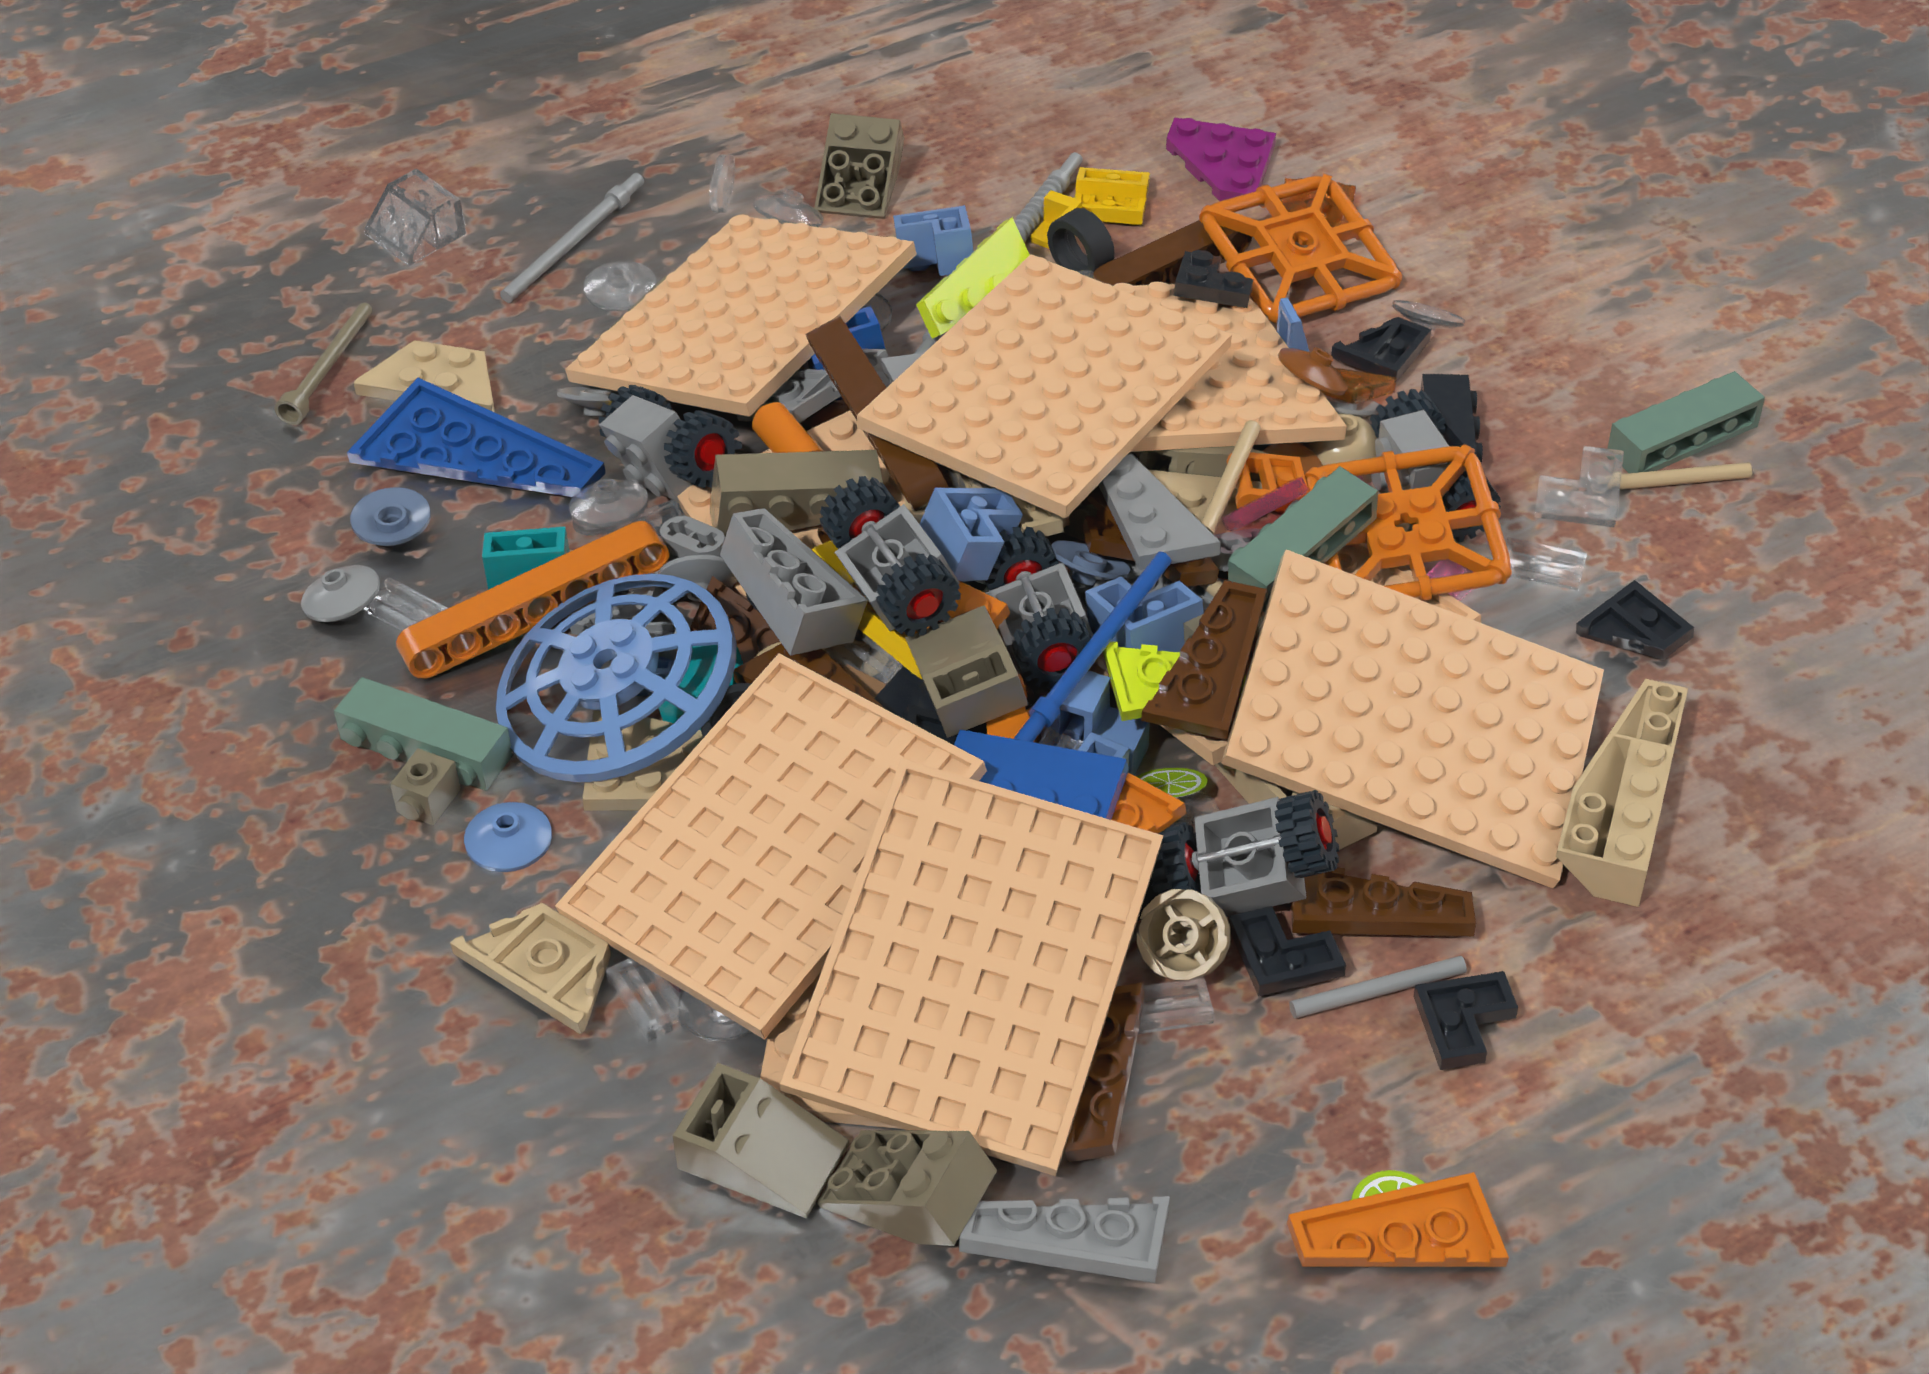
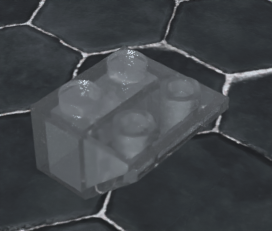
[364,168,466,266]

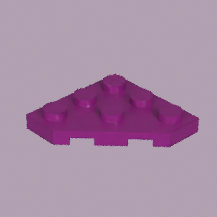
[1166,117,1276,201]

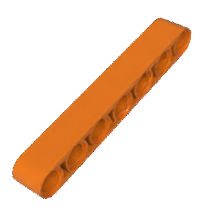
[396,521,669,679]

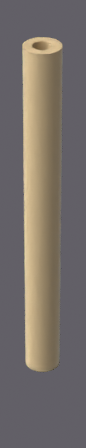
[1201,420,1261,535]
[1594,462,1752,492]

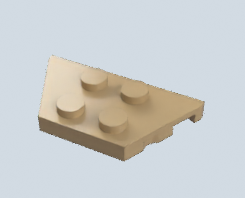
[354,340,495,412]
[450,903,611,1034]

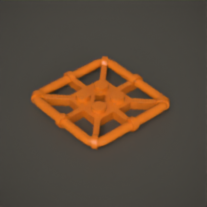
[1199,173,1402,323]
[1305,444,1512,601]

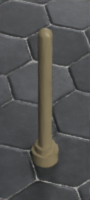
[274,303,372,425]

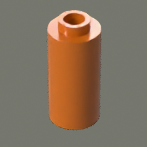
[752,402,823,453]

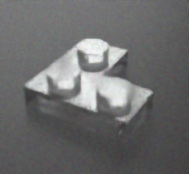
[1534,446,1624,528]

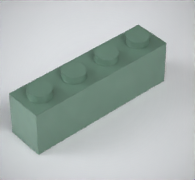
[1607,371,1765,473]
[1228,466,1378,613]
[334,677,513,791]

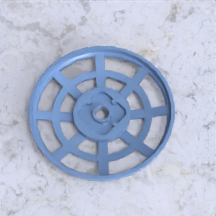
[496,574,737,782]

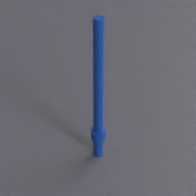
[1013,551,1172,742]

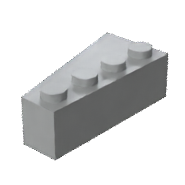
[720,508,868,656]

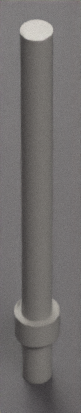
[500,173,644,303]

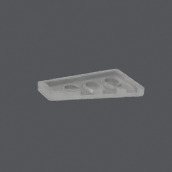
[1098,454,1220,570]

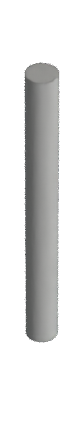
[1289,956,1467,1019]

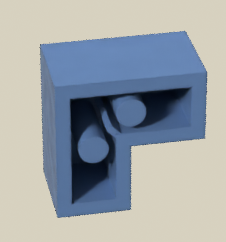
[893,205,974,276]
[920,488,1023,581]
[1085,577,1204,653]
[1051,671,1150,776]

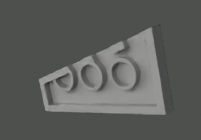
[959,1196,1170,1283]

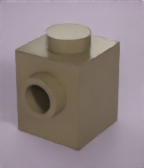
[390,748,461,826]

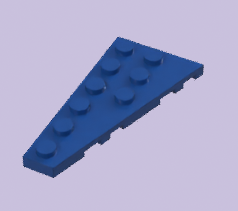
[346,378,606,499]

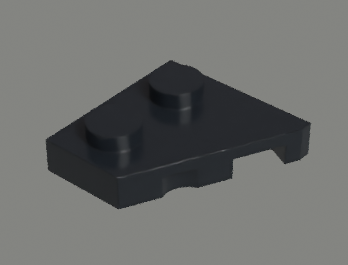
[1576,580,1694,660]

